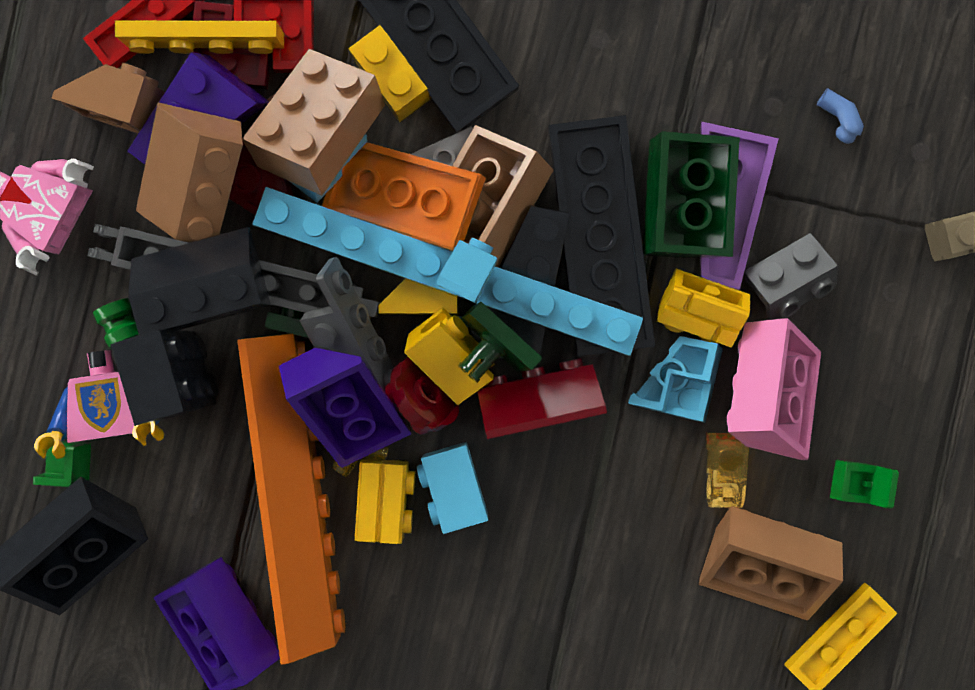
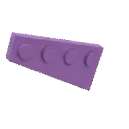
[700,122,779,290]

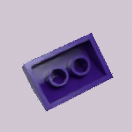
[279,348,411,468]
[153,557,280,690]

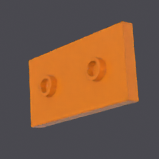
[322,142,486,251]

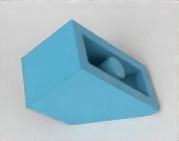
[435,237,498,304]

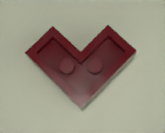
[193,1,271,90]

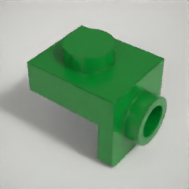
[830,460,899,509]

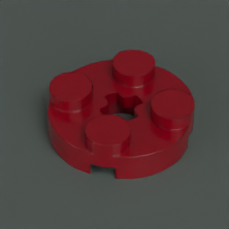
[385,357,459,435]

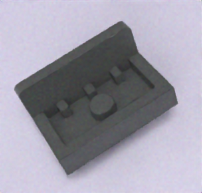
[744,233,838,320]

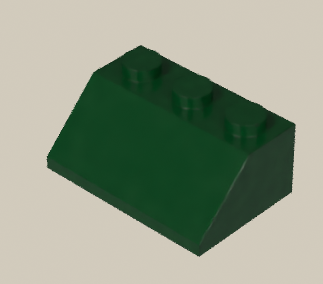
[643,131,740,258]

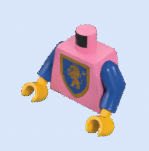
[34,350,164,459]

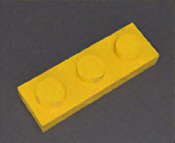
[784,583,897,690]

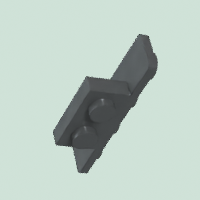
[300,257,394,404]

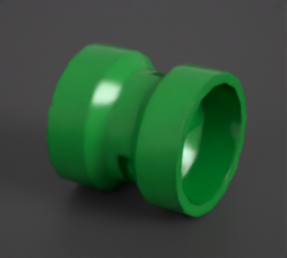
[93,298,139,349]

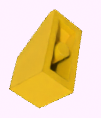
[378,278,459,315]

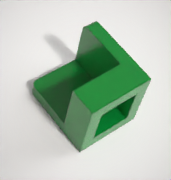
[33,441,91,487]

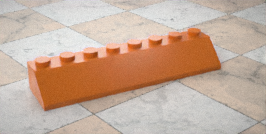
[237,334,345,665]

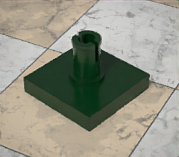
[458,301,542,383]

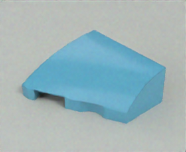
[628,336,723,423]

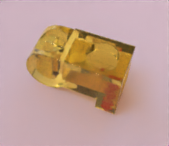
[706,433,749,508]

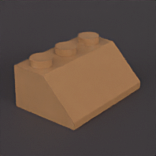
[136,102,243,243]
[452,125,554,268]
[699,506,843,621]

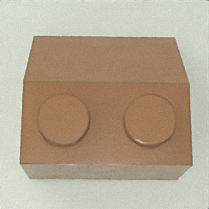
[52,63,165,134]

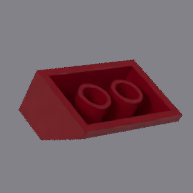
[478,358,607,439]

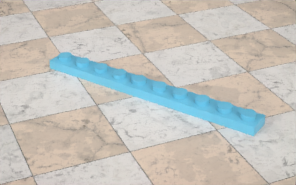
[253,187,643,356]

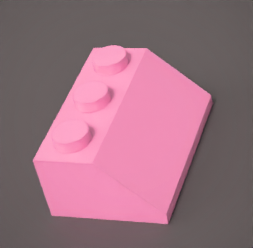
[727,318,821,460]

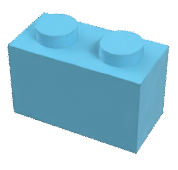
[417,442,488,534]

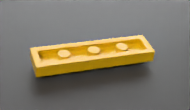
[115,20,284,54]

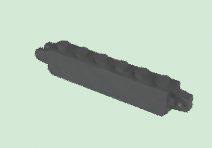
[87,224,380,318]

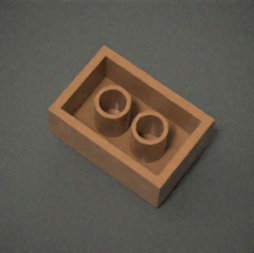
[242,49,385,196]

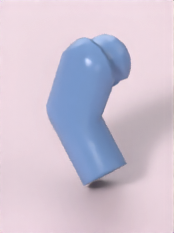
[817,88,864,144]

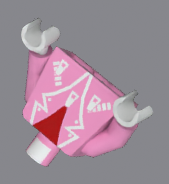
[0,159,94,275]

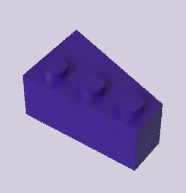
[127,52,269,164]

